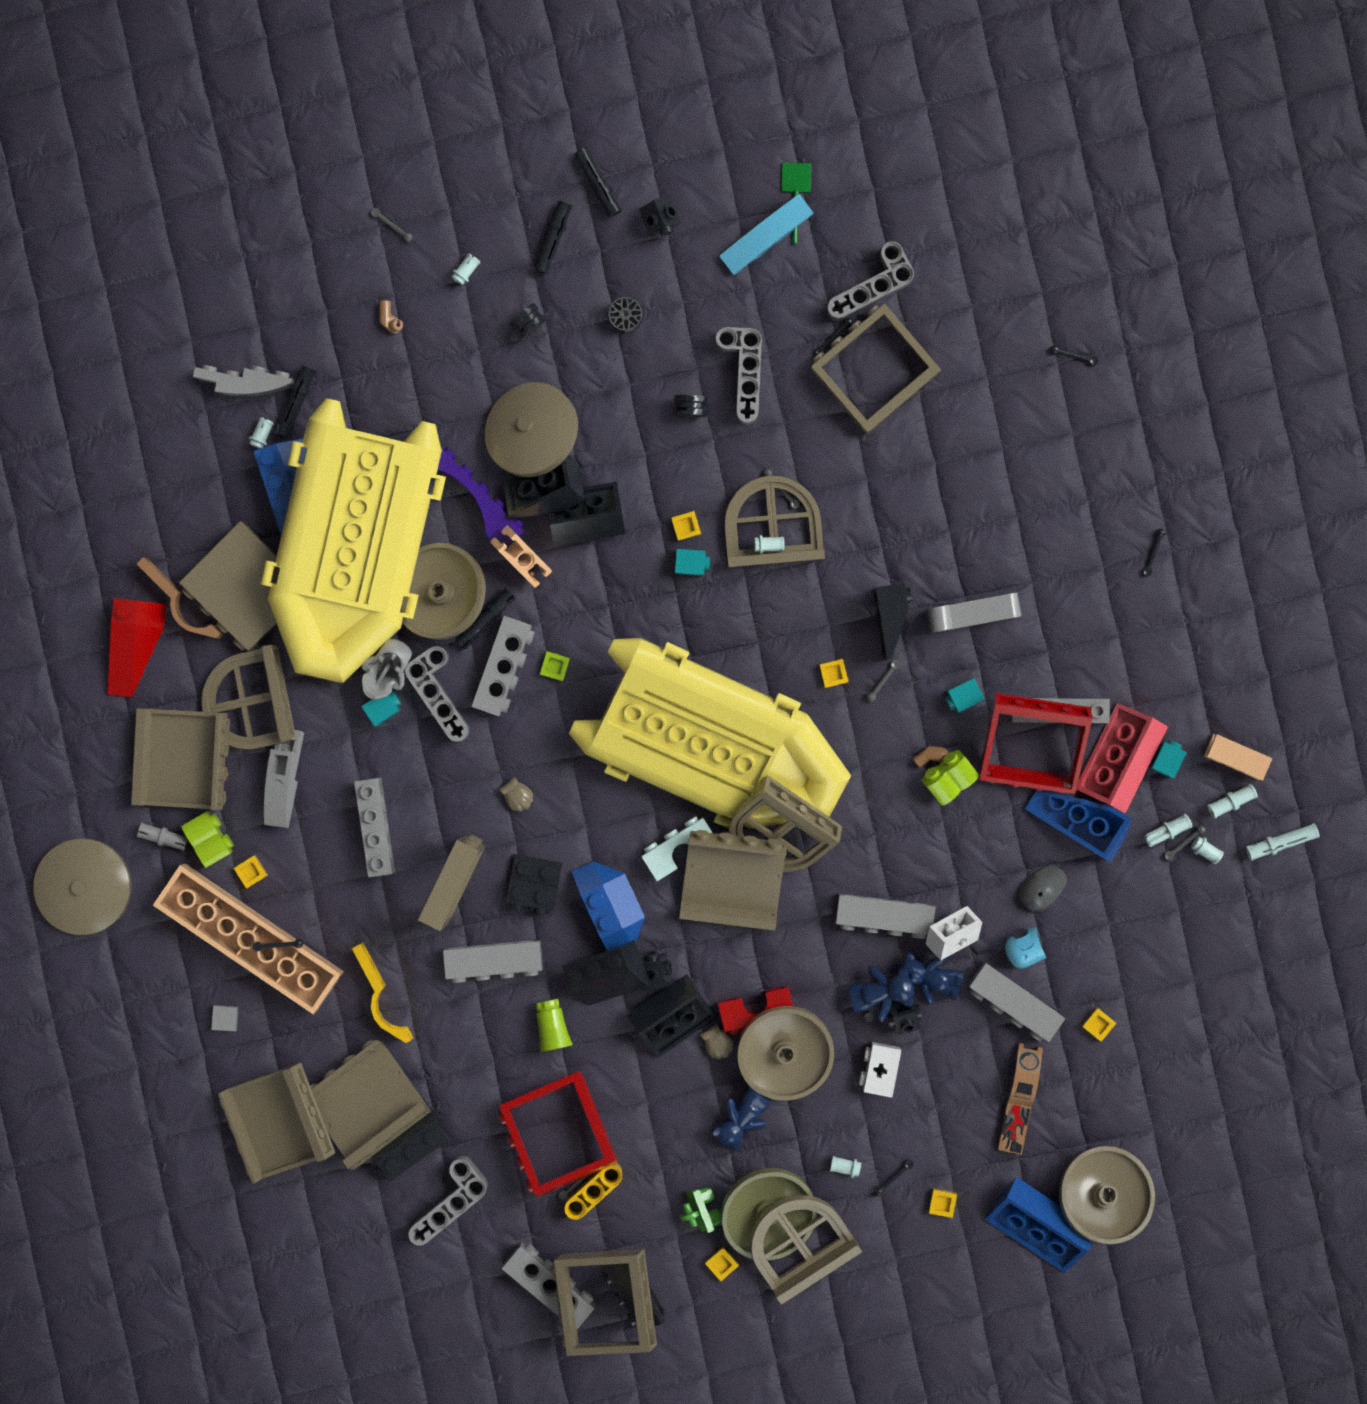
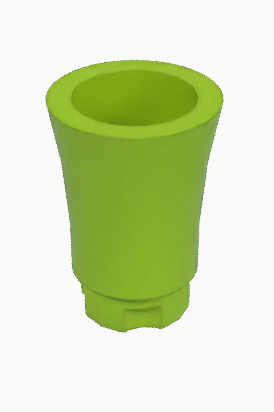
[535,999,573,1052]

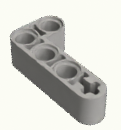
[827,241,914,321]
[716,327,762,425]
[925,593,1022,633]
[405,647,469,742]
[409,1155,488,1246]

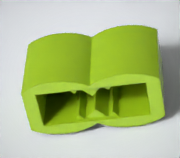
[921,750,980,806]
[181,811,234,868]

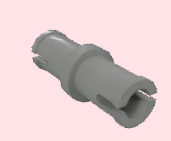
[137,823,188,851]

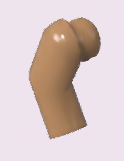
[379,301,403,333]
[913,746,948,768]

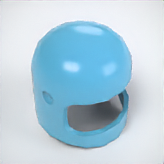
[1005,925,1046,969]

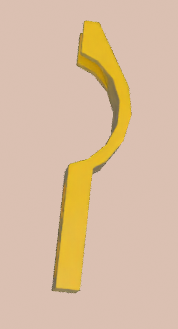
[352,942,414,1043]

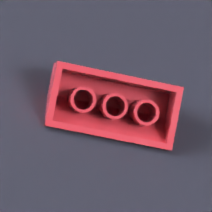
[1076,703,1168,813]

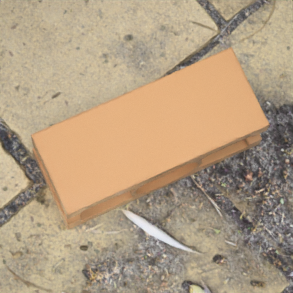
[490,525,552,588]
[1203,734,1272,781]

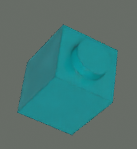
[675,549,710,576]
[945,678,985,713]
[361,692,402,727]
[1149,740,1187,779]

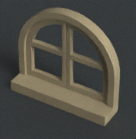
[725,476,825,567]
[202,645,296,749]
[729,775,842,872]
[750,1195,862,1305]

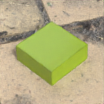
[540,651,570,681]

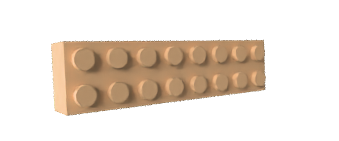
[153,864,344,1014]

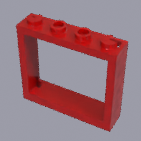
[979,693,1093,794]
[498,1071,619,1197]

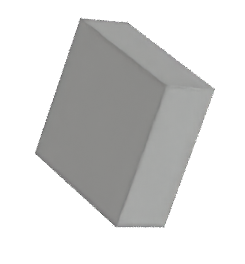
[212,1005,239,1031]

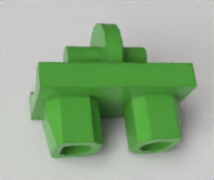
[680,1187,721,1233]

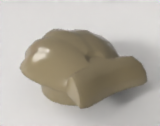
[499,776,533,812]
[700,1023,733,1059]

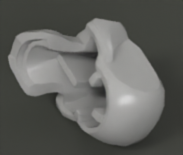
[361,639,412,699]

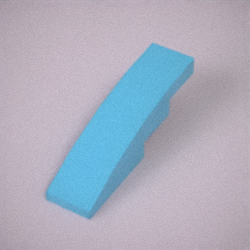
[720,194,814,275]

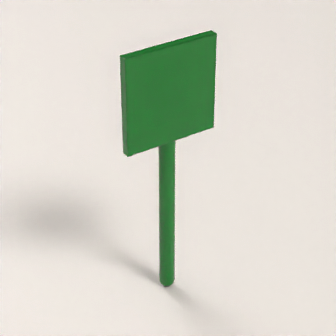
[782,163,811,245]

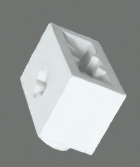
[926,906,982,960]
[859,1042,901,1097]

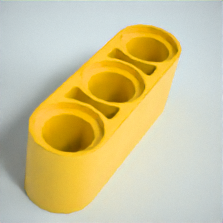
[565,1163,622,1220]

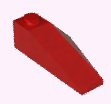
[108,598,167,697]

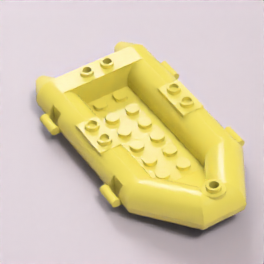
[260,398,446,683]
[569,638,851,829]

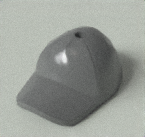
[1018,865,1067,912]

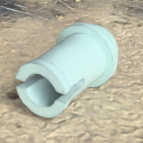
[451,253,480,285]
[249,417,274,449]
[754,535,784,554]
[1191,837,1224,865]
[830,1156,861,1178]

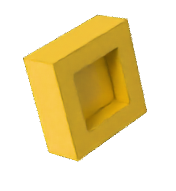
[671,511,701,541]
[819,659,849,688]
[234,855,268,889]
[1081,1007,1116,1042]
[928,1188,957,1218]
[705,1246,739,1281]

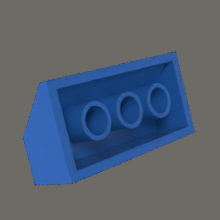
[254,438,307,535]
[985,1177,1092,1273]

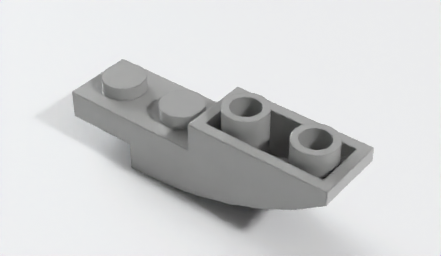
[193,365,295,397]
[264,730,304,828]

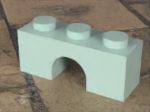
[642,816,713,881]

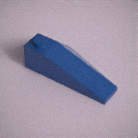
[1025,790,1132,862]

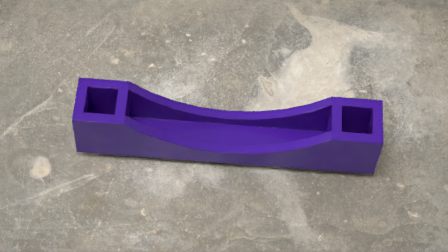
[437,439,525,549]

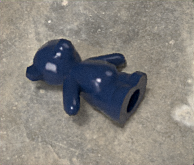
[898,953,964,1004]
[849,966,914,1022]
[711,1084,772,1149]

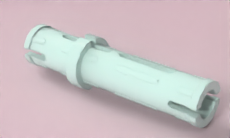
[1245,823,1320,861]

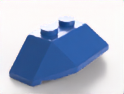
[571,861,645,949]

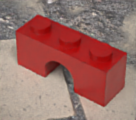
[718,985,793,1035]

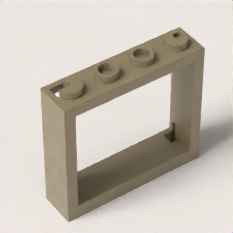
[810,304,941,435]
[418,834,486,931]
[552,1249,657,1356]

